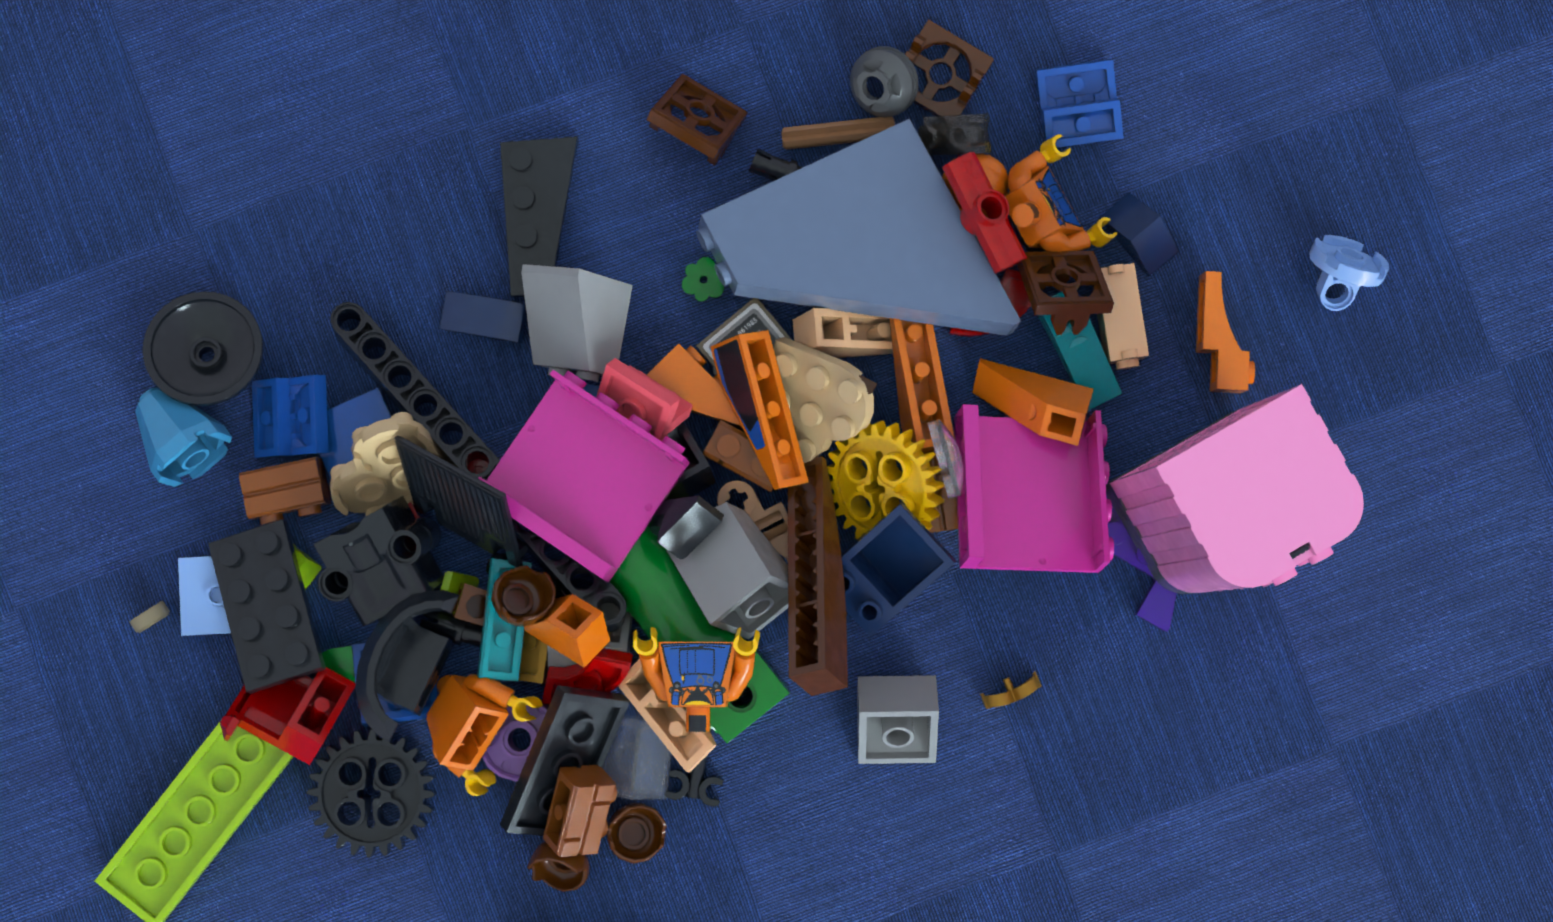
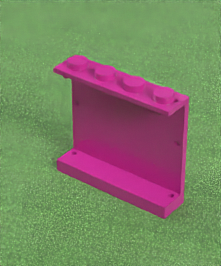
[478,370,690,583]
[954,404,1114,573]

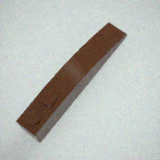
[788,456,848,696]

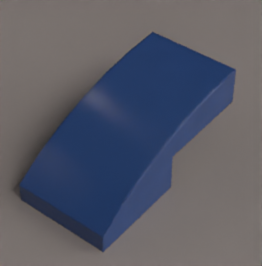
[439,291,527,343]

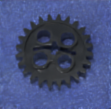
[307,729,437,857]

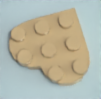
[774,337,874,463]
[329,412,445,516]

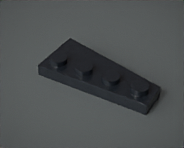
[500,137,579,297]

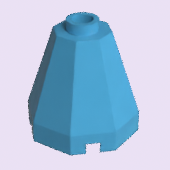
[135,387,232,487]

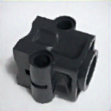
[314,496,444,626]

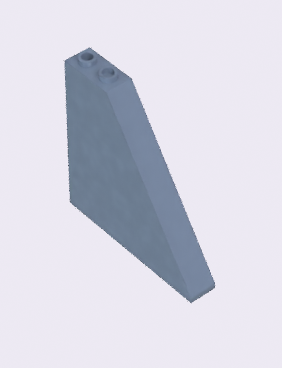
[696,119,1021,336]

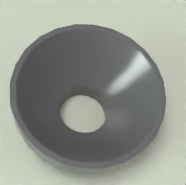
[850,46,919,118]

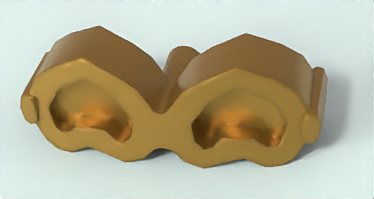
[979,671,1042,709]

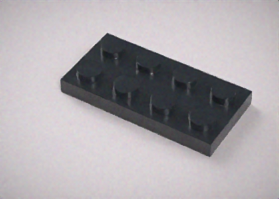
[208,519,326,694]
[500,685,630,836]

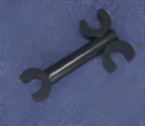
[665,729,723,807]

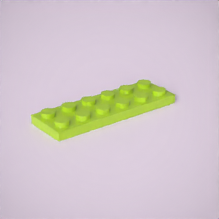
[94,719,294,922]

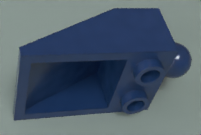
[841,502,956,637]

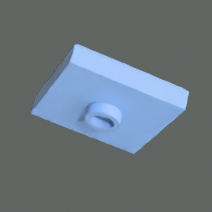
[178,556,231,636]

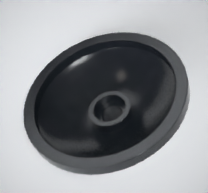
[143,292,263,406]

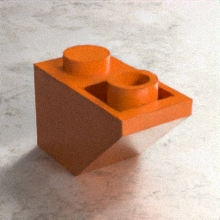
[524,594,610,667]

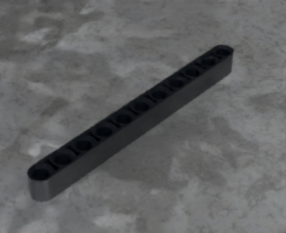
[330,302,627,632]

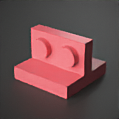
[596,358,693,441]

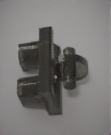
[918,113,992,156]

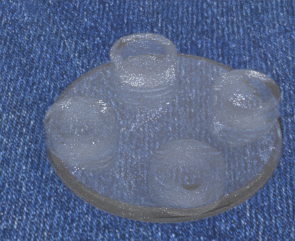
[927,419,964,499]

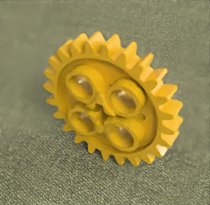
[827,420,945,540]

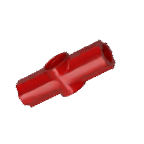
[942,152,1027,274]

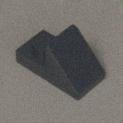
[648,495,724,559]

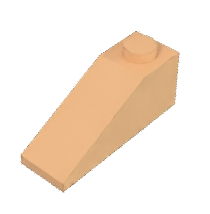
[792,308,893,358]
[618,658,717,772]

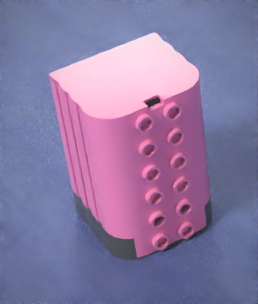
[1106,384,1364,594]

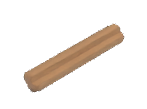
[781,117,895,150]

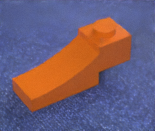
[1196,271,1255,393]

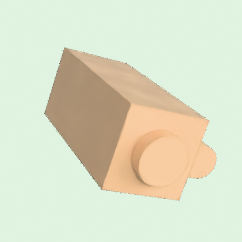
[1092,263,1149,370]

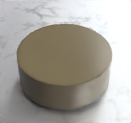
[129,600,170,633]

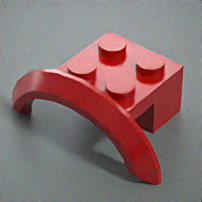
[220,667,356,765]

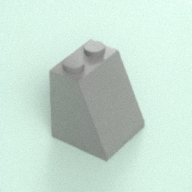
[521,264,633,383]
[667,502,788,640]

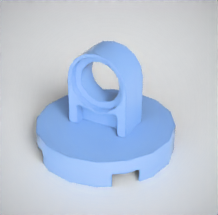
[1309,235,1389,311]

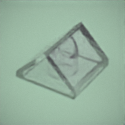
[602,715,672,800]

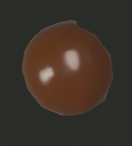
[491,565,556,627]
[606,802,667,864]
[527,842,589,892]

